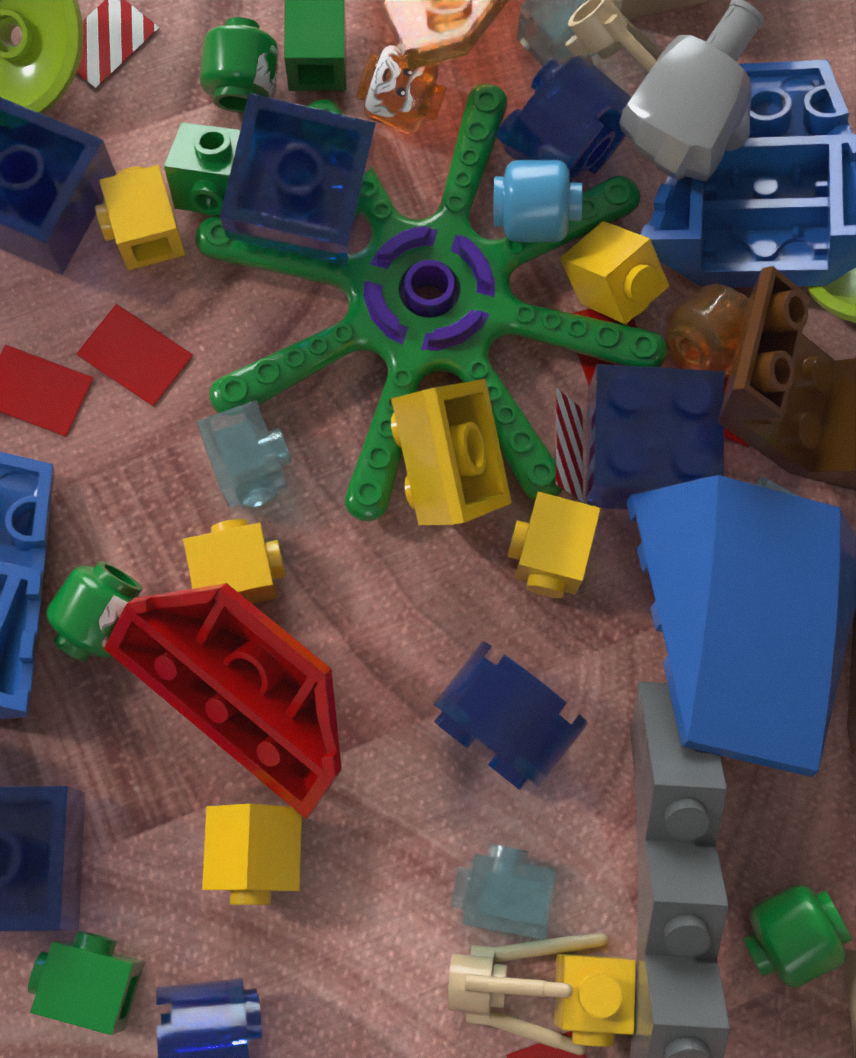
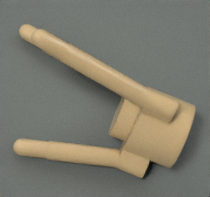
[566,0,662,121]
[448,933,608,1055]

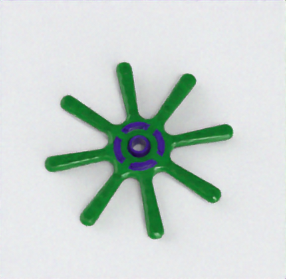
[195,83,667,522]

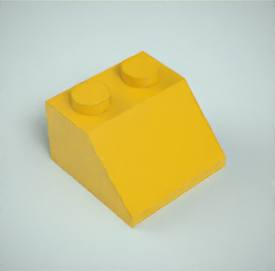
[391,379,512,525]

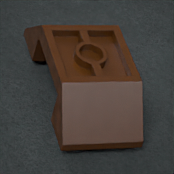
[718,266,856,490]

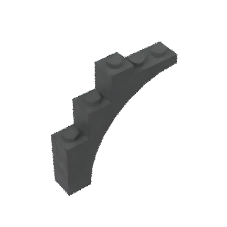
[630,681,730,1058]

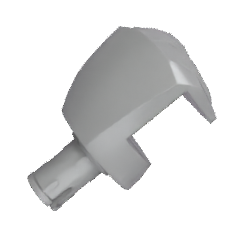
[620,0,765,182]

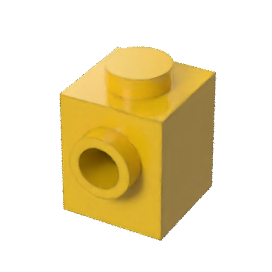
[95,164,186,271]
[560,221,670,325]
[507,492,601,598]
[183,519,286,604]
[202,804,302,905]
[554,954,636,1047]

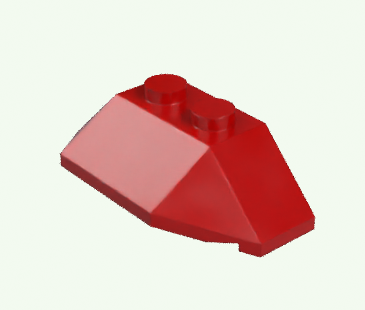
[104,583,342,819]

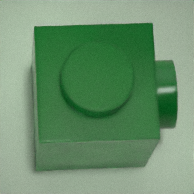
[284,0,347,91]
[28,931,145,1035]

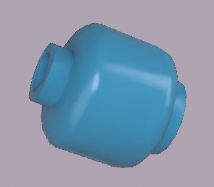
[493,160,582,242]

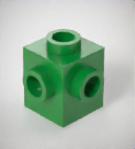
[164,122,264,219]

